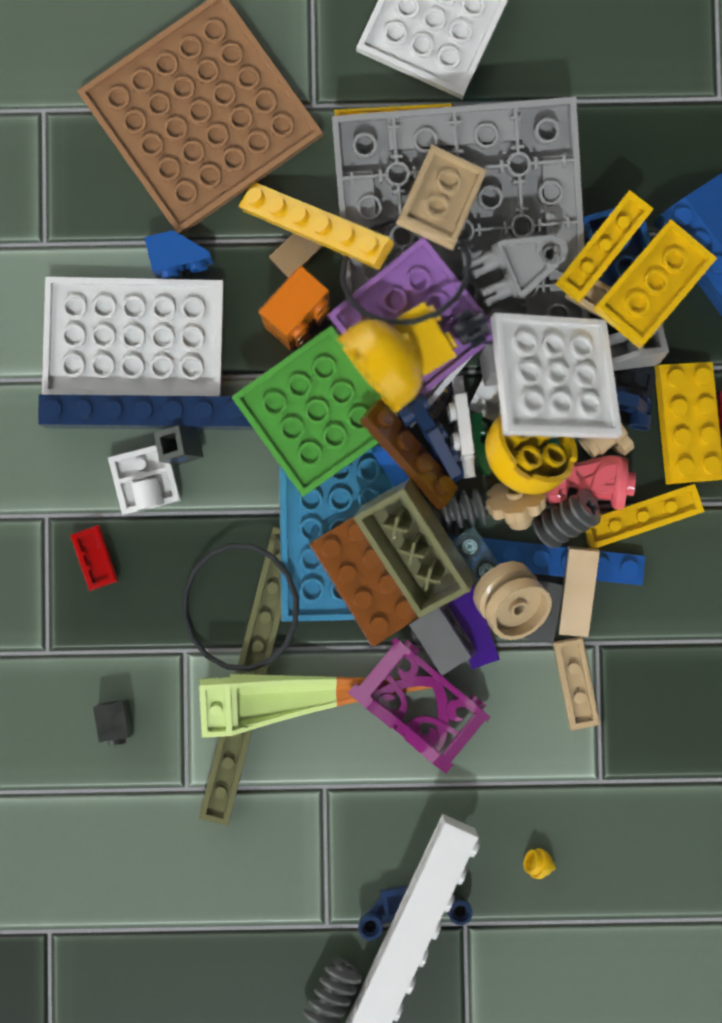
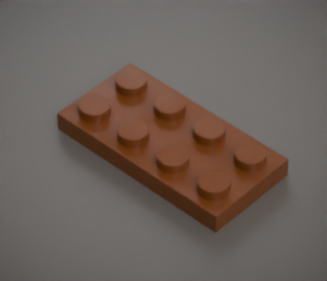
[309,516,419,647]

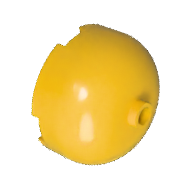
[337,320,423,413]
[485,414,578,495]

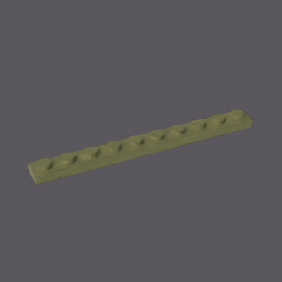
[199,527,281,826]

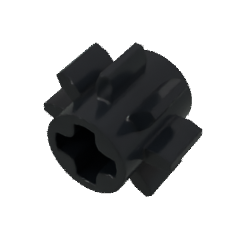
[452,309,491,348]

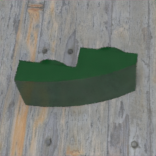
[469,413,491,476]

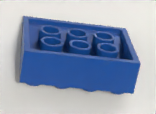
[653,173,722,316]

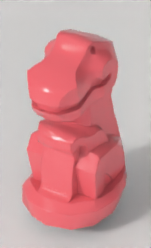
[546,455,636,510]

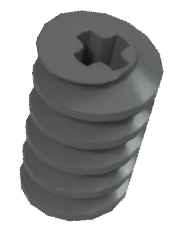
[424,488,486,530]
[533,489,601,548]
[303,956,362,1023]

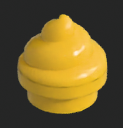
[523,848,556,879]

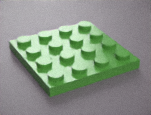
[231,326,381,497]

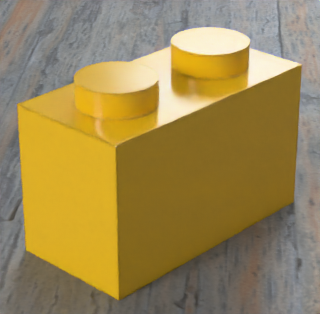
[393,302,457,376]

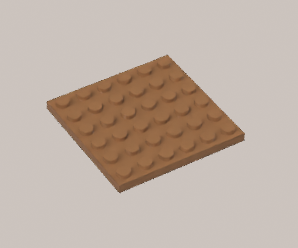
[77,0,323,235]

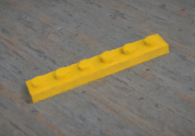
[238,182,395,270]

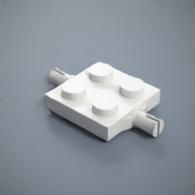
[446,375,476,478]

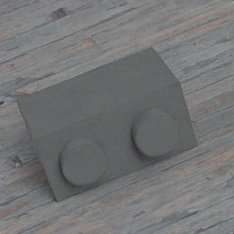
[409,604,477,676]

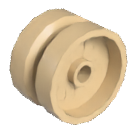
[473,561,552,640]

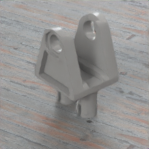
[471,235,568,307]

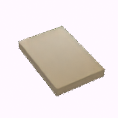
[396,145,487,250]

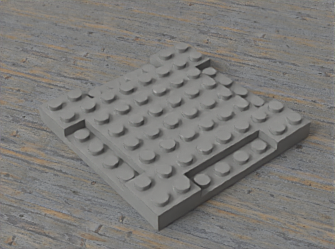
[332,97,589,352]

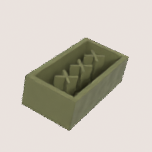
[353,478,475,618]

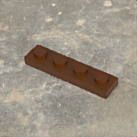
[359,398,458,510]

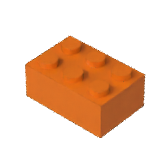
[259,265,330,351]

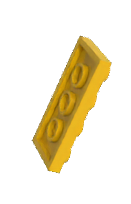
[593,219,717,349]
[654,362,722,485]

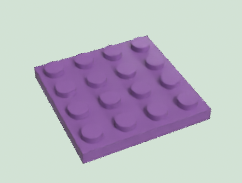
[327,237,493,395]

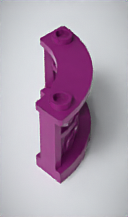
[348,638,491,773]

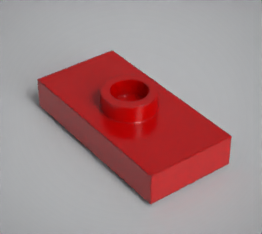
[70,525,119,591]

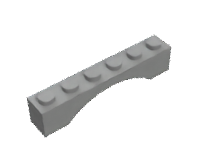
[479,324,669,386]

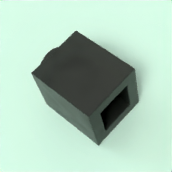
[154,425,204,465]
[93,699,134,746]

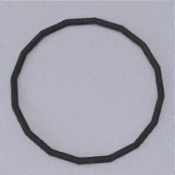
[340,215,472,325]
[183,543,299,672]

